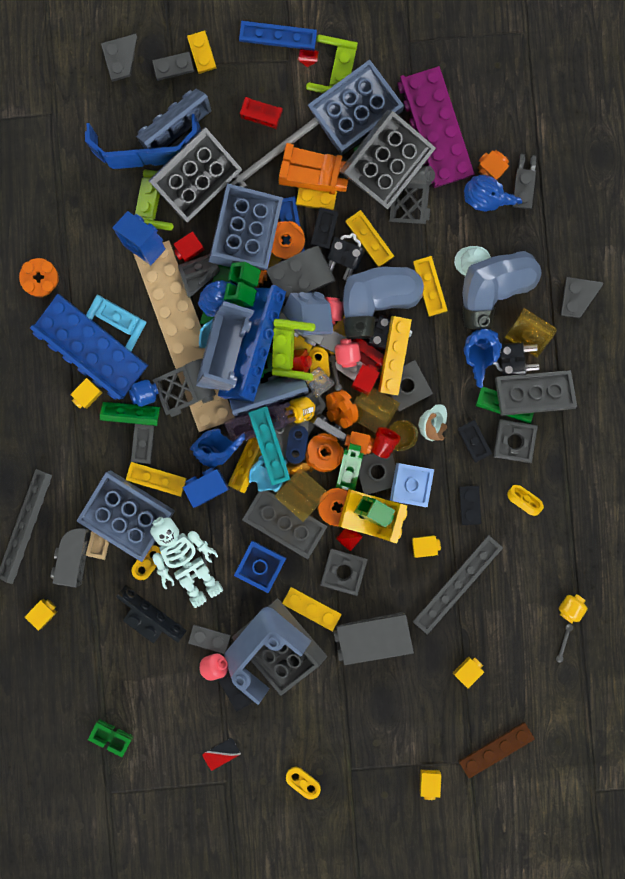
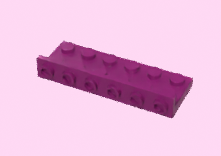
[397,66,474,188]

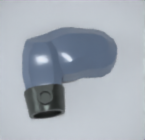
[462,251,541,330]
[343,267,424,339]

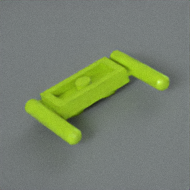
[306,35,358,93]
[135,170,174,230]
[272,318,316,381]

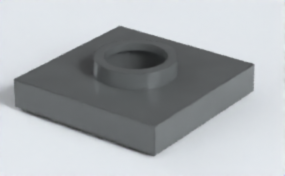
[390,360,433,412]
[493,419,538,463]
[358,453,396,494]
[320,548,368,596]

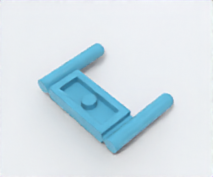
[86,294,147,351]

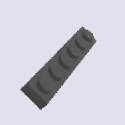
[0,469,52,584]
[412,535,503,635]

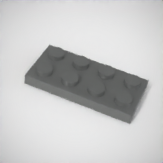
[495,370,577,416]
[242,490,328,559]

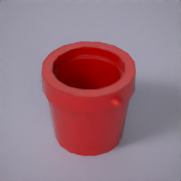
[371,427,401,458]

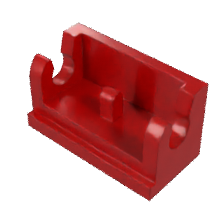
[240,97,283,129]

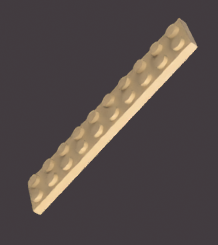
[133,240,235,433]

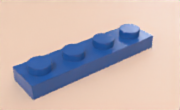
[239,21,317,51]

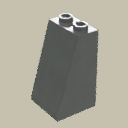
[334,612,414,665]

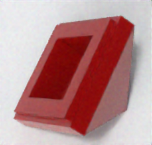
[298,49,319,68]
[336,528,363,551]

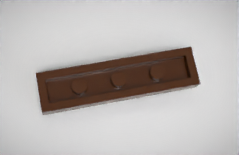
[459,722,535,779]

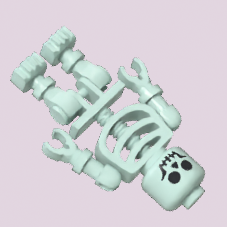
[150,517,223,608]

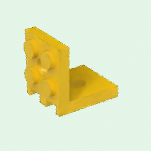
[338,489,407,543]

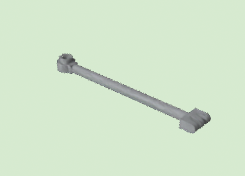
[231,118,319,188]

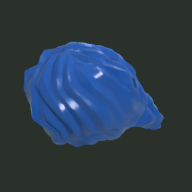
[464,175,522,212]
[198,280,236,317]
[464,328,502,388]
[190,429,245,468]

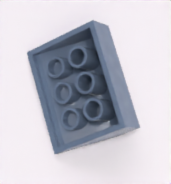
[308,60,404,156]
[136,89,211,149]
[208,183,283,270]
[229,376,308,417]
[77,470,175,562]

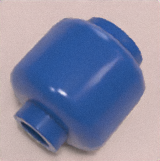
[129,379,159,407]

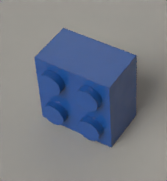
[113,211,166,266]
[182,468,230,508]
[234,540,286,593]

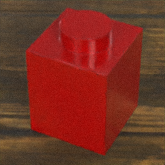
[173,231,204,262]
[292,349,312,372]
[351,364,380,396]

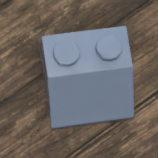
[282,292,333,335]

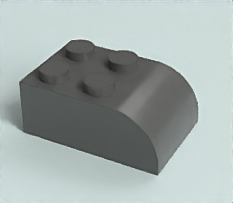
[266,246,336,306]
[51,528,91,588]

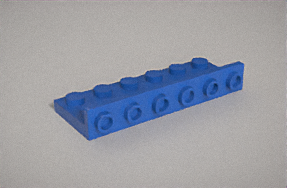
[218,285,286,402]
[30,294,149,400]

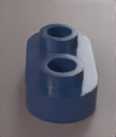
[286,425,308,464]

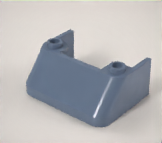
[196,301,254,391]
[224,607,311,705]

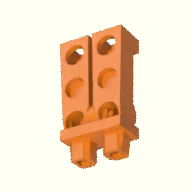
[279,143,349,195]

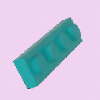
[248,406,291,486]

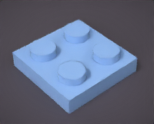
[390,463,434,507]

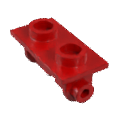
[353,339,384,371]

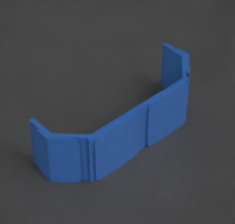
[85,114,201,169]

